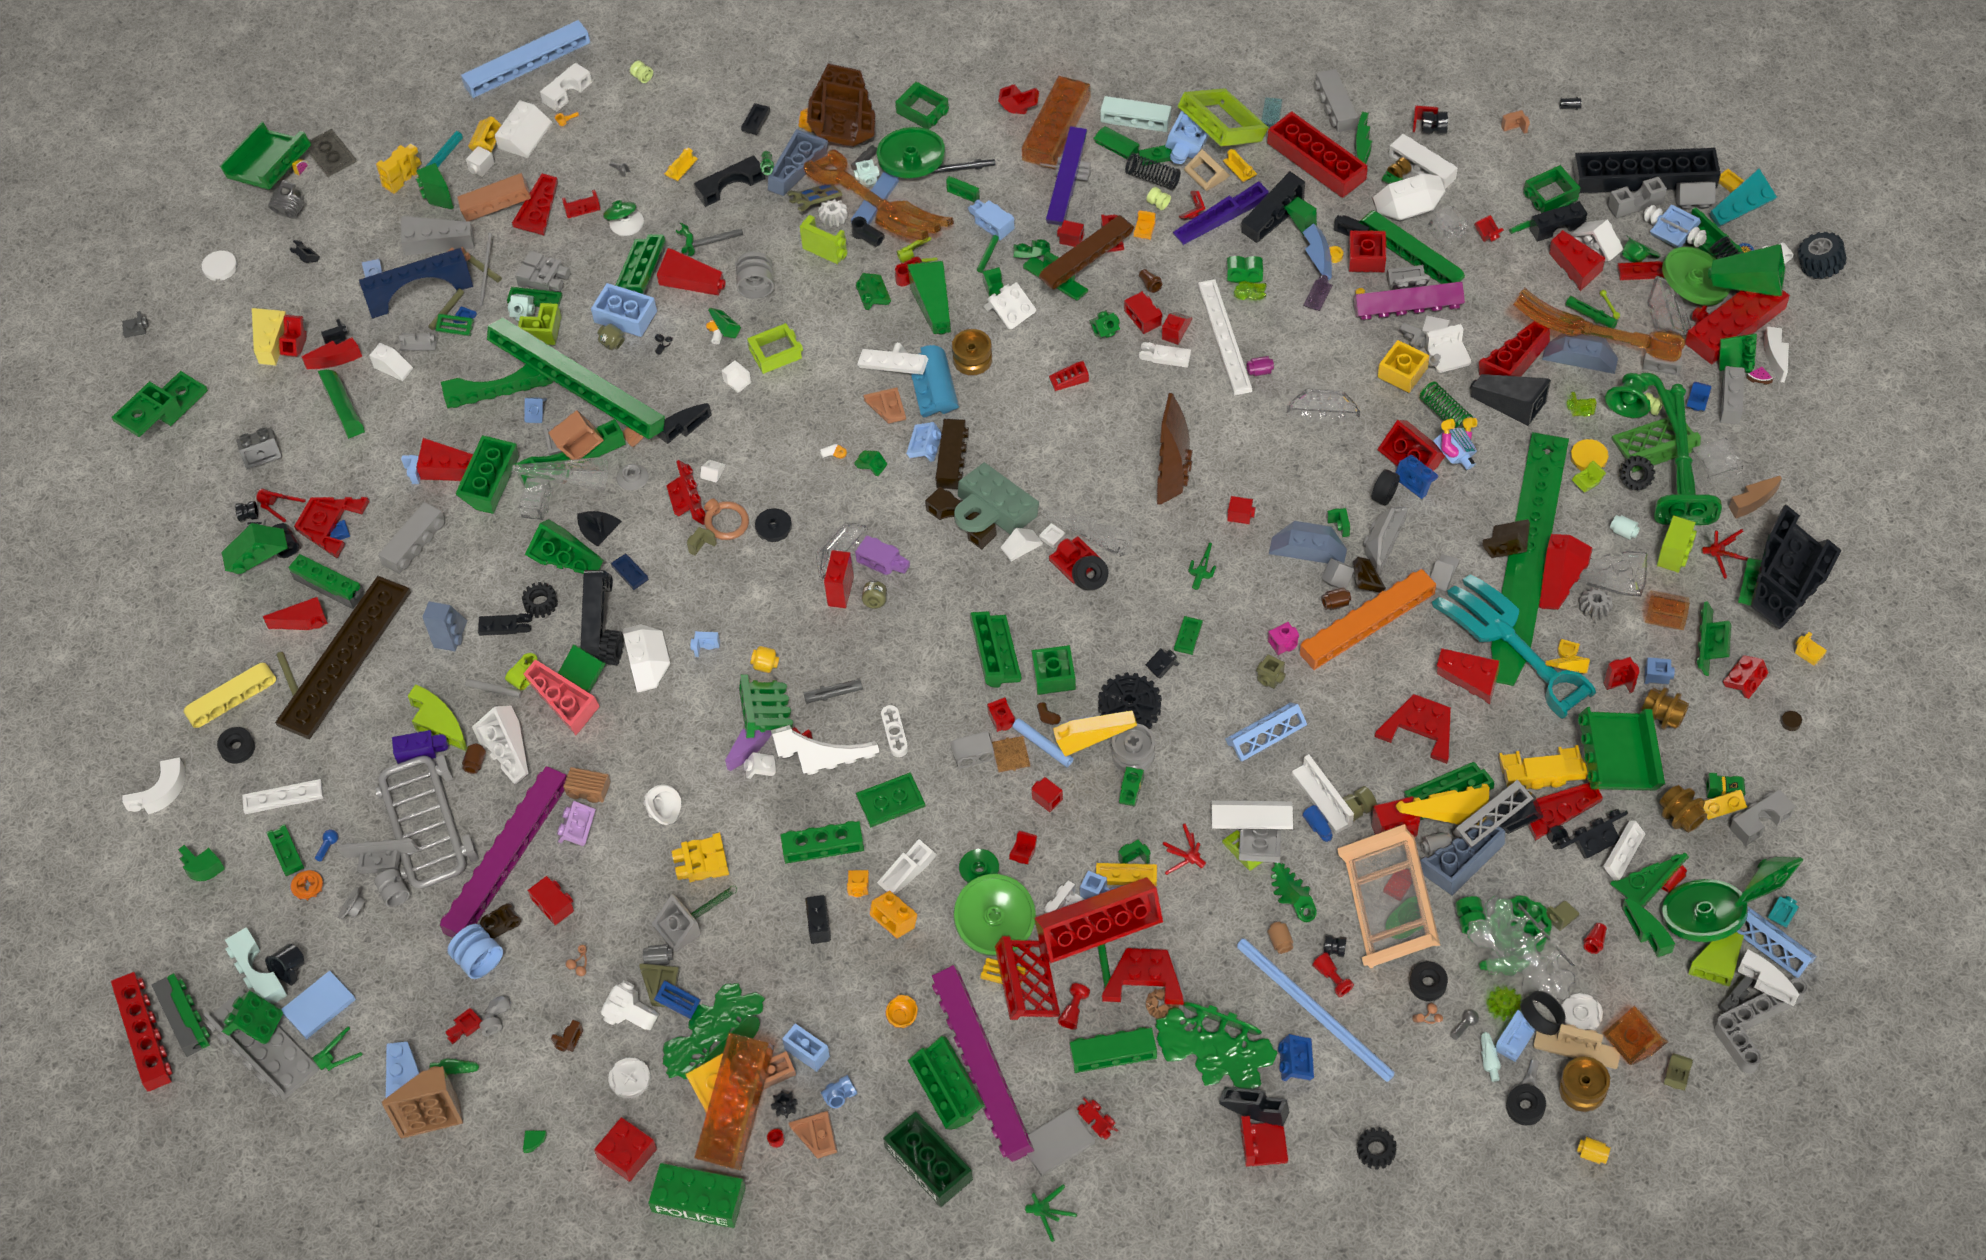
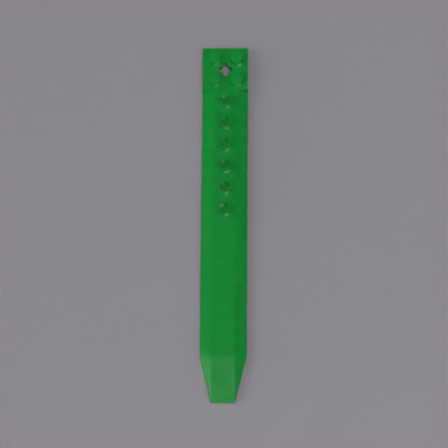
[1491,432,1569,686]

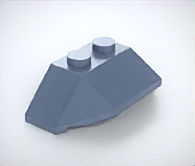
[1542,330,1618,374]
[1269,521,1347,564]

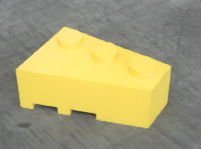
[252,308,287,365]

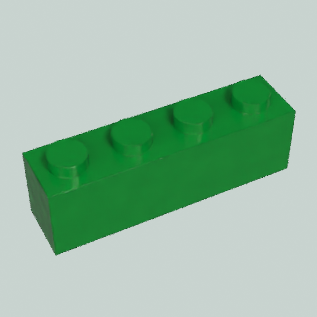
[1069,1027,1157,1073]

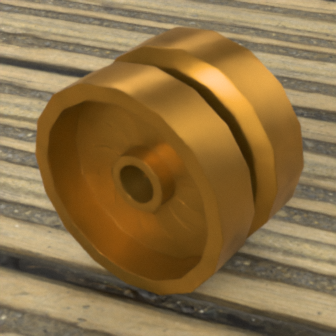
[952,329,992,375]
[1559,1056,1610,1112]

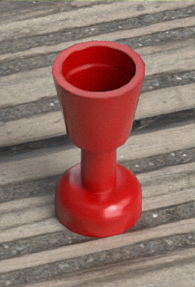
[1312,953,1354,997]
[1058,983,1090,1030]

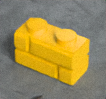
[468,116,501,152]

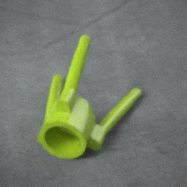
[897,236,938,263]

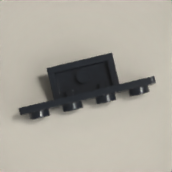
[1553,809,1628,859]

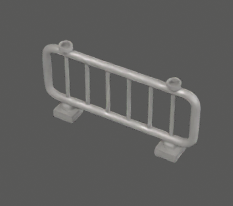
[375,754,479,889]

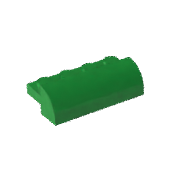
[615,234,666,294]
[970,611,1022,688]
[1404,762,1495,820]
[908,1036,985,1130]

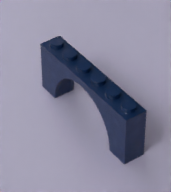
[359,247,473,319]

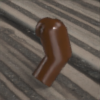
[1037,702,1061,725]

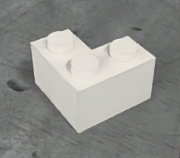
[1571,219,1623,262]

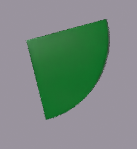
[523,1131,547,1153]

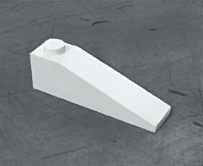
[472,706,528,784]

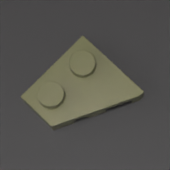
[639,963,679,1008]

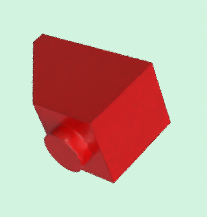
[1162,312,1192,345]

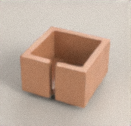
[548,410,604,463]

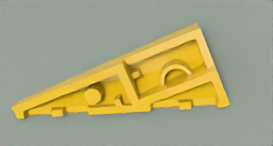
[1396,784,1489,825]

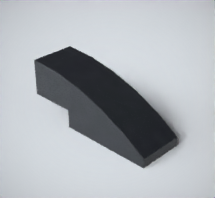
[657,403,712,444]
[1219,1087,1290,1126]

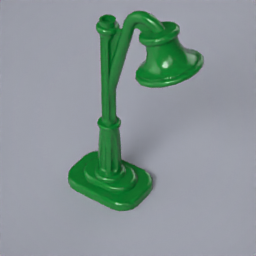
[1605,373,1722,525]

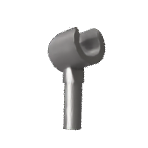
[609,162,631,176]

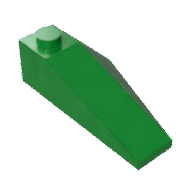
[524,519,604,574]
[1734,857,1803,907]

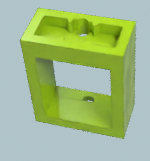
[747,323,803,374]

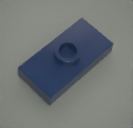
[611,553,649,590]

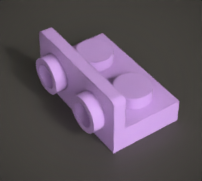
[557,801,596,846]

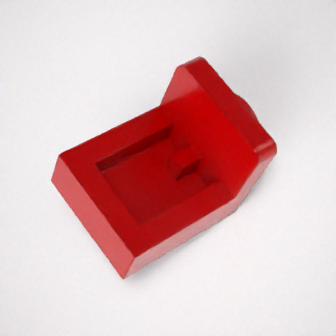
[1474,215,1504,242]
[1009,831,1037,865]

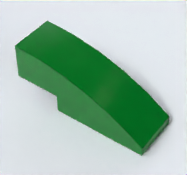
[1622,898,1675,958]

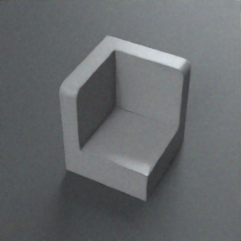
[1322,558,1354,589]

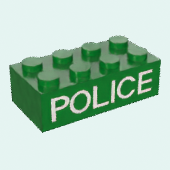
[648,1163,746,1228]

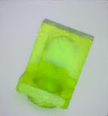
[1567,392,1597,416]

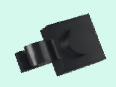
[290,240,320,263]

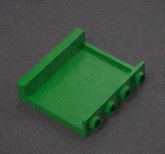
[220,121,311,190]
[1578,707,1665,791]

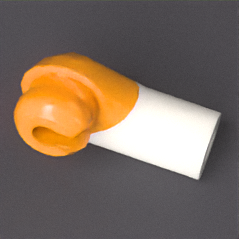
[706,320,722,345]
[819,444,847,459]

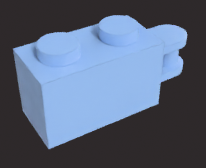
[968,200,1015,241]

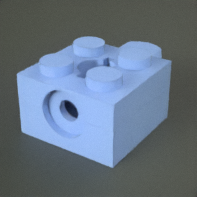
[1165,111,1209,164]

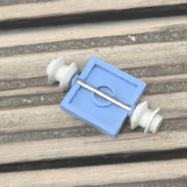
[1644,204,1707,248]

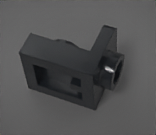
[321,319,348,345]

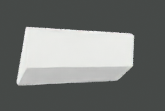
[1211,800,1293,829]

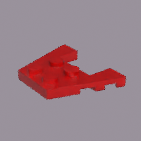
[294,497,369,558]
[1375,694,1451,764]
[1102,948,1184,1005]

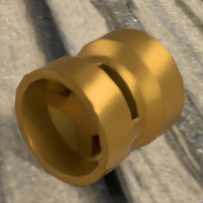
[1387,157,1412,178]

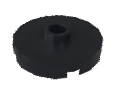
[755,508,792,542]

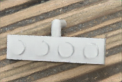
[857,342,928,374]

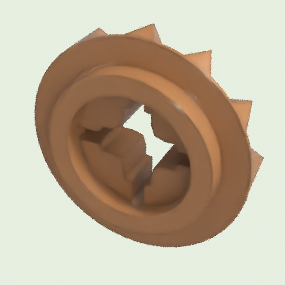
[1146,987,1179,1019]

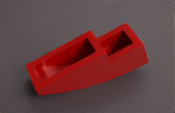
[301,337,362,369]

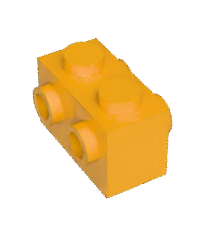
[869,890,917,939]

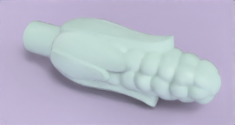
[1481,1032,1501,1082]

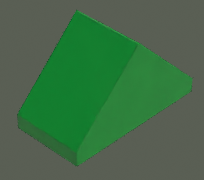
[1285,197,1317,236]

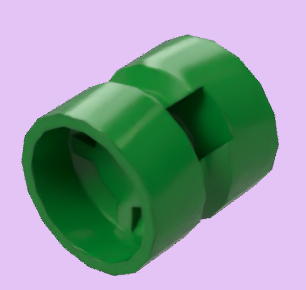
[1455,896,1488,934]

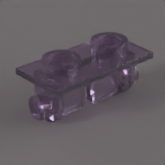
[1303,275,1333,311]

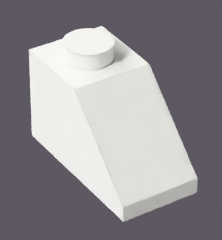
[369,343,413,381]

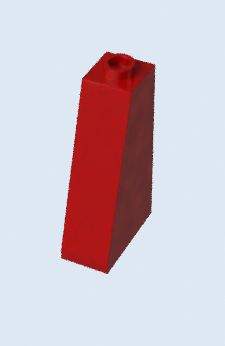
[657,248,726,296]

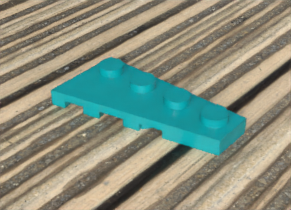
[1709,168,1777,228]

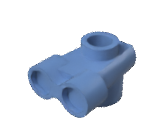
[821,1075,858,1108]

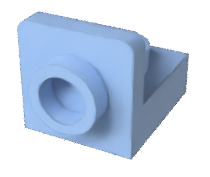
[401,455,420,484]
[690,631,720,657]

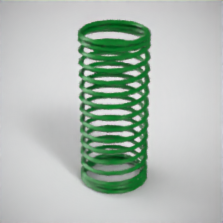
[1419,381,1473,430]

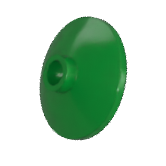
[603,200,637,220]
[959,849,999,883]

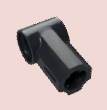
[851,216,885,247]

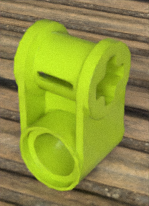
[505,653,538,691]

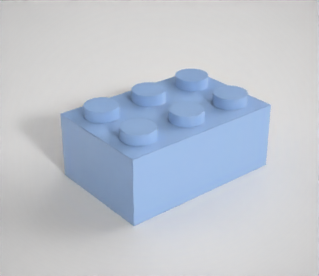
[591,283,657,337]

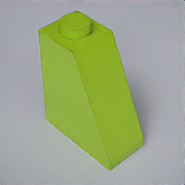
[1688,932,1744,987]

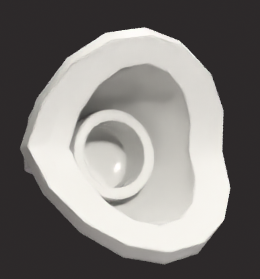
[643,784,681,825]

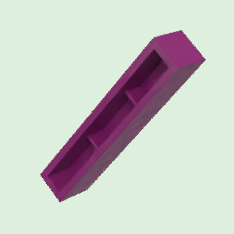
[1353,282,1465,320]

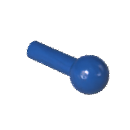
[315,829,339,862]

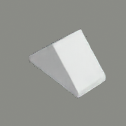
[1001,528,1043,561]

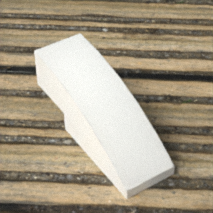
[1764,327,1789,383]
[877,839,937,894]
[1738,950,1799,1006]

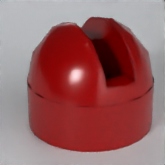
[767,1129,785,1148]

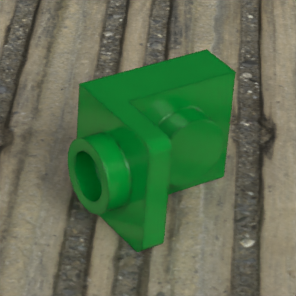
[1327,508,1350,538]

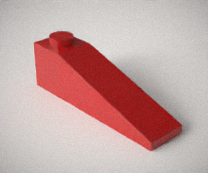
[1539,534,1593,610]

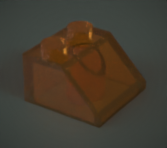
[1645,590,1690,631]
[1603,1005,1669,1066]

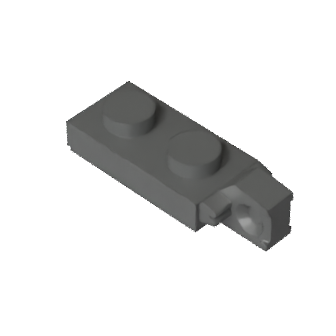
[1719,976,1757,1012]

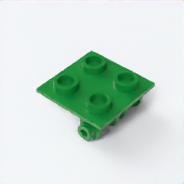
[1719,334,1757,373]

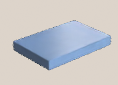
[281,971,356,1040]

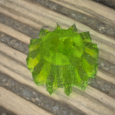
[1487,985,1522,1022]

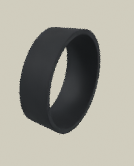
[1521,991,1566,1035]

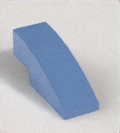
[1303,223,1332,280]

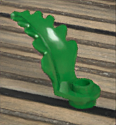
[1271,862,1317,922]

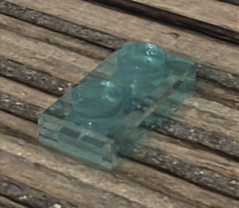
[1261,97,1282,128]

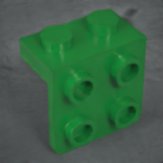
[222,990,283,1044]

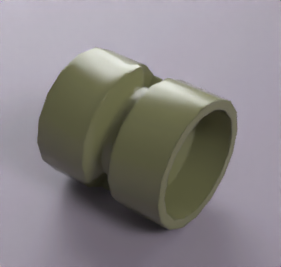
[1342,786,1377,821]

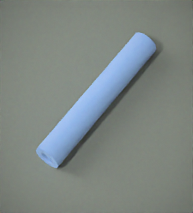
[1013,718,1074,767]

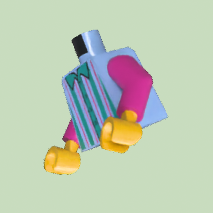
[1433,417,1477,470]

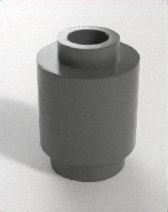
[643,944,673,965]

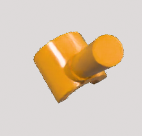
[555,112,579,126]

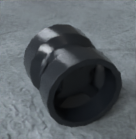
[235,501,258,521]
[1324,934,1347,957]

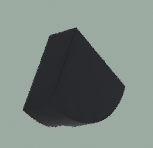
[1547,825,1568,844]

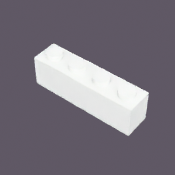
[1389,134,1458,189]

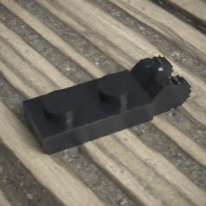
[478,613,532,636]

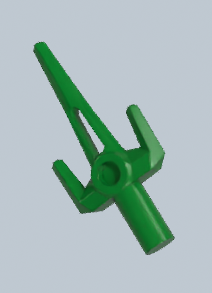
[1188,542,1216,590]

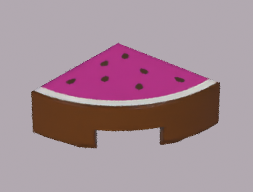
[1746,367,1773,385]

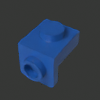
[1687,382,1712,411]

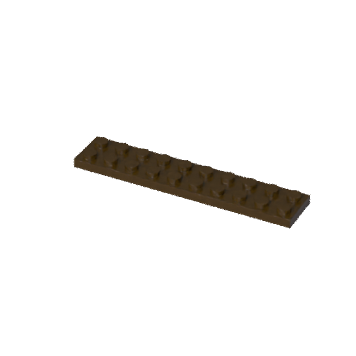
[275,575,411,740]

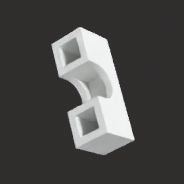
[540,63,592,112]

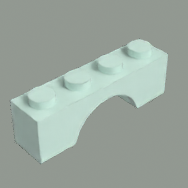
[225,927,287,1005]

